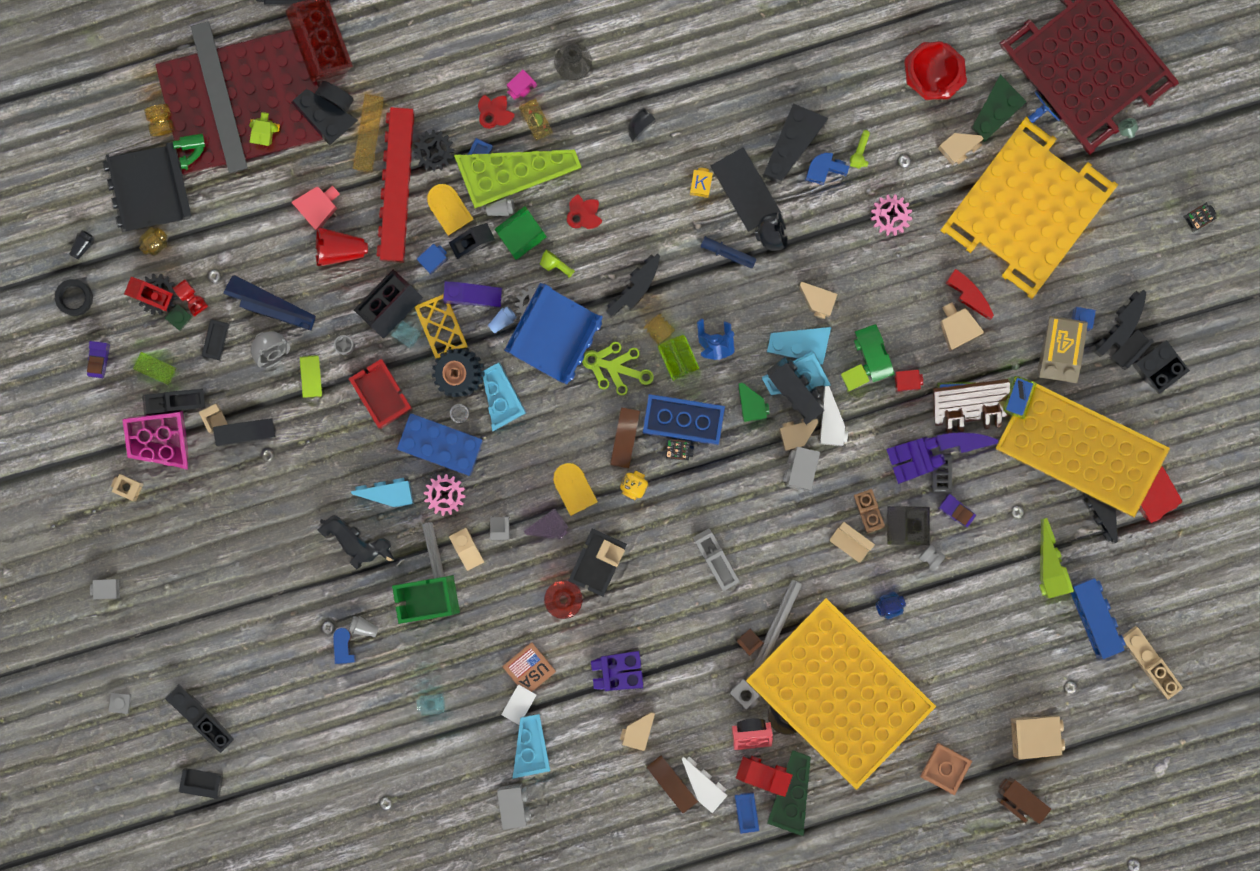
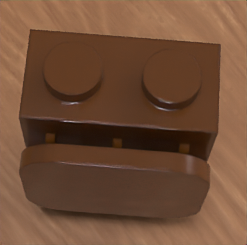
[996,777,1052,824]

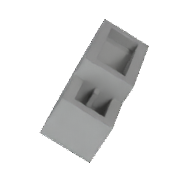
[693,528,740,591]

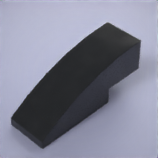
[142,389,205,415]
[213,418,276,447]

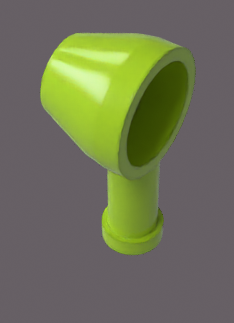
[540,250,575,278]

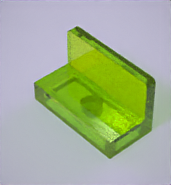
[657,335,699,381]

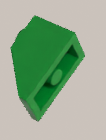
[738,383,770,422]

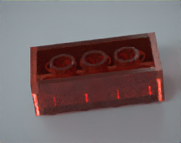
[286,0,353,82]

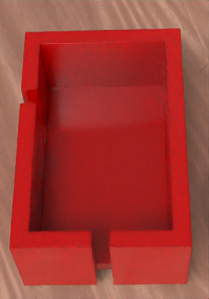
[349,359,413,429]

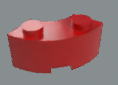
[736,755,793,797]

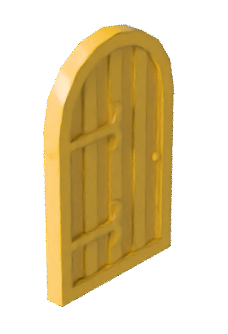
[427,184,474,236]
[553,463,598,516]

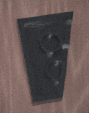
[291,89,358,145]

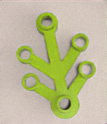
[582,342,654,396]

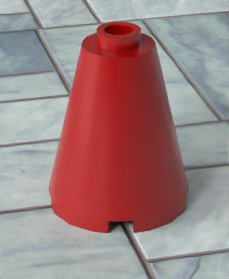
[315,228,368,266]

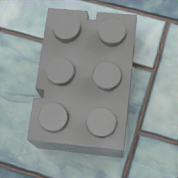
[783,447,820,492]
[497,783,531,830]

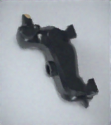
[317,515,394,570]

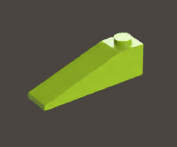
[1039,518,1074,598]

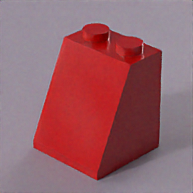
[1139,466,1183,523]

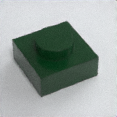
[165,304,192,331]

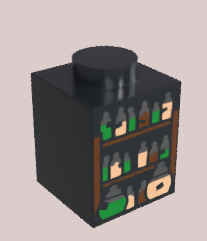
[1183,202,1217,232]
[666,439,694,461]

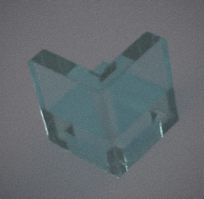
[391,321,421,349]

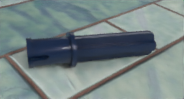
[700,236,756,268]

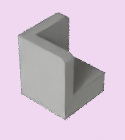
[490,516,510,541]

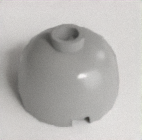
[251,331,290,368]

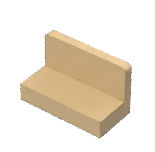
[830,522,875,562]

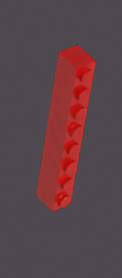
[377,107,415,263]

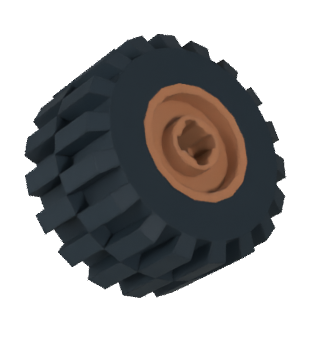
[432,348,485,397]

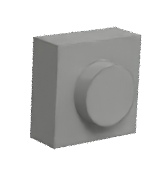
[109,692,131,714]

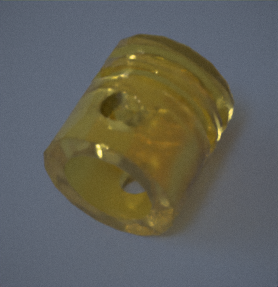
[643,313,675,345]

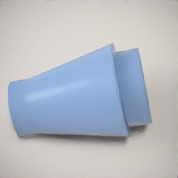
[488,306,517,333]

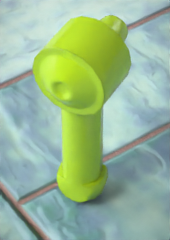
[849,130,870,169]

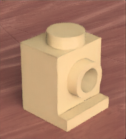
[111,474,144,501]

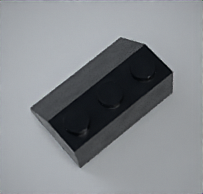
[354,269,423,339]

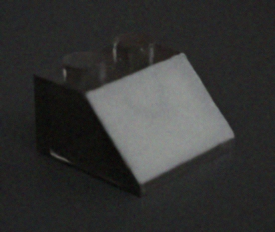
[887,506,930,545]

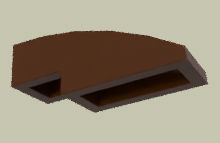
[610,407,640,468]
[647,755,698,814]

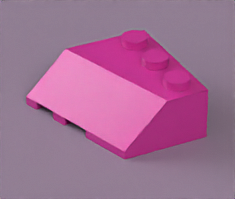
[122,411,188,470]

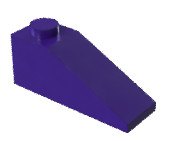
[443,281,502,307]

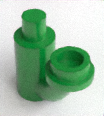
[173,133,205,170]

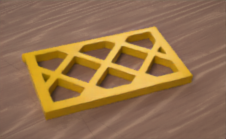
[415,293,468,359]

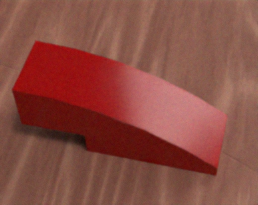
[945,269,994,320]

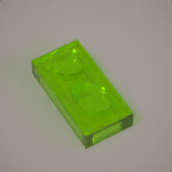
[133,352,177,385]

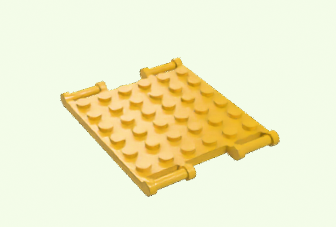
[940,116,1118,299]

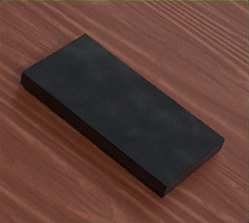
[710,147,781,232]

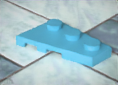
[767,327,831,365]
[762,351,831,395]
[482,362,527,431]
[512,714,550,779]

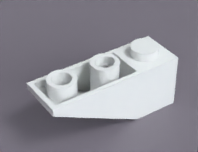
[682,756,727,813]

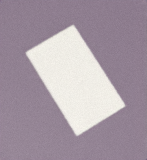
[501,684,536,725]

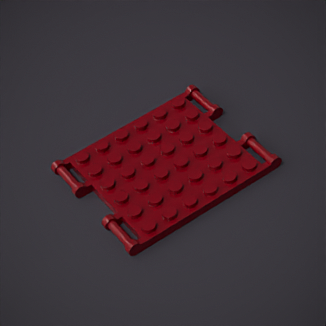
[999,0,1179,155]

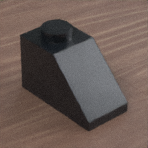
[449,223,495,259]

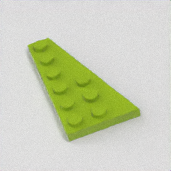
[454,149,582,209]

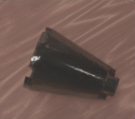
[554,43,592,81]

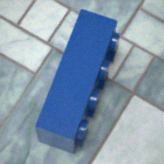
[643,394,725,445]
[397,413,483,477]
[1070,578,1125,659]

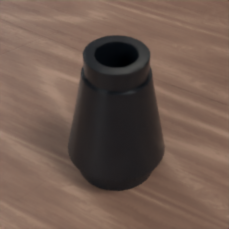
[69,230,95,260]

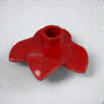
[478,95,515,129]
[567,194,602,229]

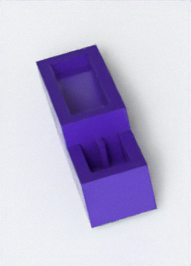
[935,432,999,454]

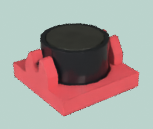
[732,718,773,750]

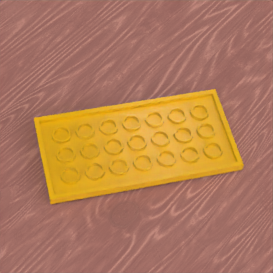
[996,381,1170,518]

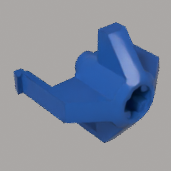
[697,319,735,360]

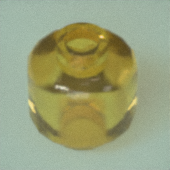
[139,227,168,256]

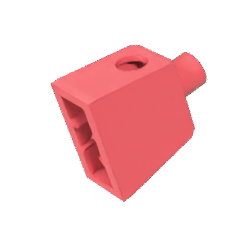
[291,186,340,231]

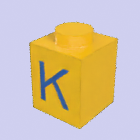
[690,168,713,198]

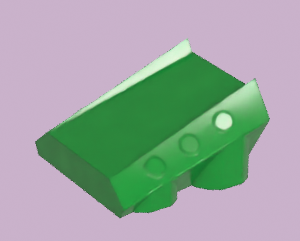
[494,206,547,260]

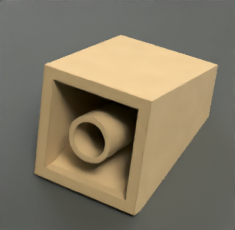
[1011,716,1065,759]

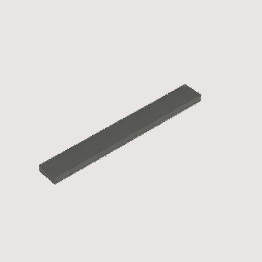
[190,21,248,173]

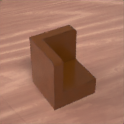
[736,628,764,656]

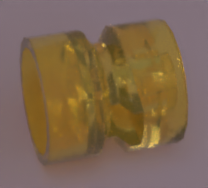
[144,104,175,137]

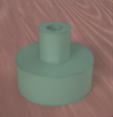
[1118,118,1138,138]

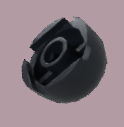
[755,212,788,251]

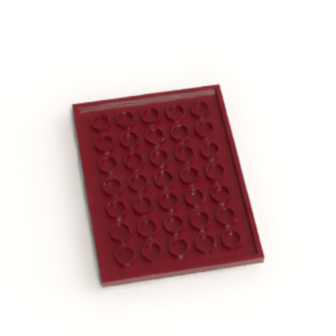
[155,27,324,175]

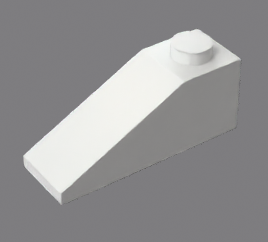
[819,386,848,446]

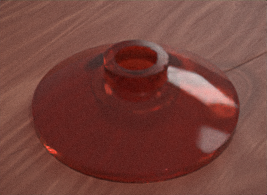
[544,580,583,619]

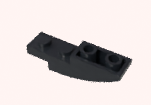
[606,254,660,318]
[1095,289,1146,357]
[165,684,234,753]

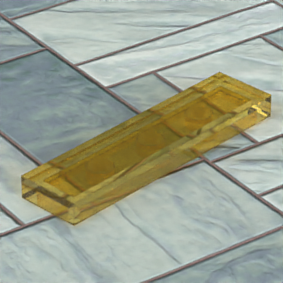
[353,94,384,173]

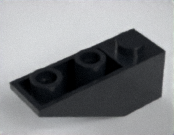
[1082,493,1118,544]

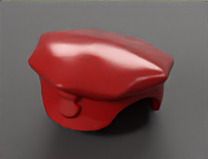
[904,41,967,100]

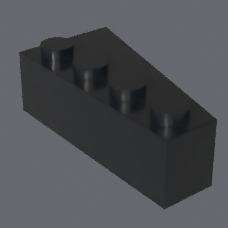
[763,103,829,184]

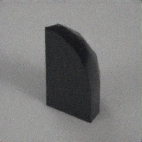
[628,108,656,142]

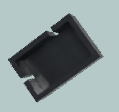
[568,528,627,597]

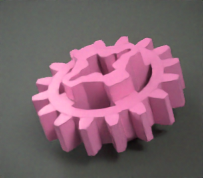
[871,194,912,236]
[424,474,466,516]

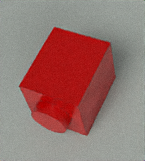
[894,370,923,392]

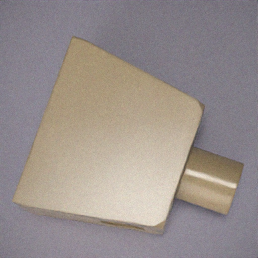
[940,302,984,351]

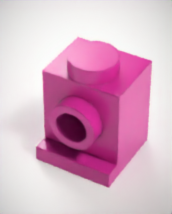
[507,69,537,100]

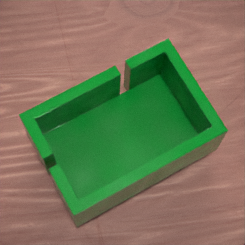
[392,575,460,624]

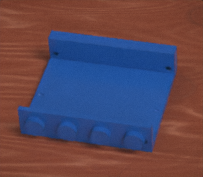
[504,283,603,384]

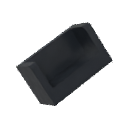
[179,768,224,799]

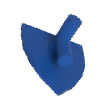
[1028,91,1061,123]

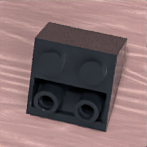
[1133,340,1190,394]

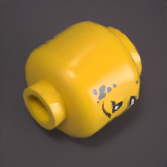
[620,470,648,500]

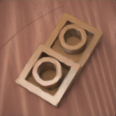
[854,489,885,534]

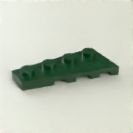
[767,750,811,837]

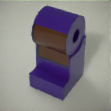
[87,341,110,379]
[938,494,976,528]

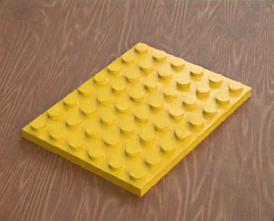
[746,598,936,790]

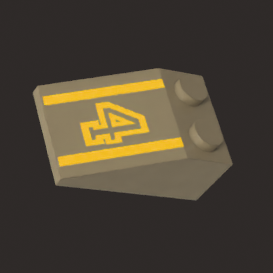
[1038,316,1088,383]

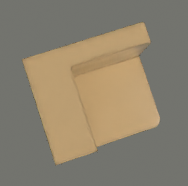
[199,404,228,434]
[596,540,625,567]

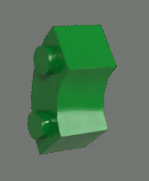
[853,324,895,382]

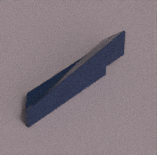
[223,275,316,331]

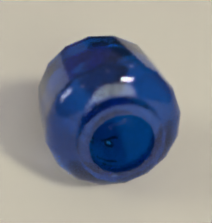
[876,592,906,620]

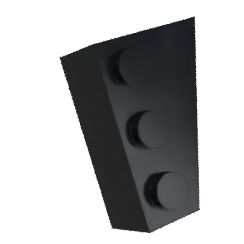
[767,357,825,425]

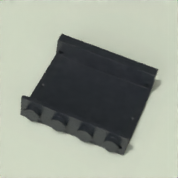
[102,142,192,232]

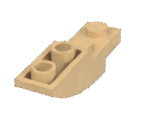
[1122,626,1183,700]

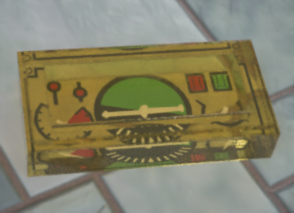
[519,98,553,141]

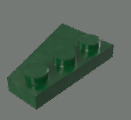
[972,74,1027,142]

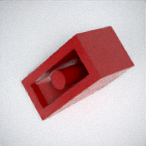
[124,277,173,311]

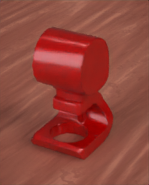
[173,279,208,317]

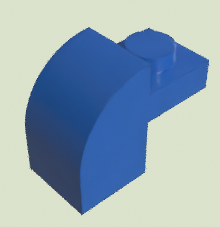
[805,153,849,185]

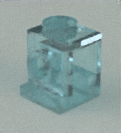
[416,693,446,716]

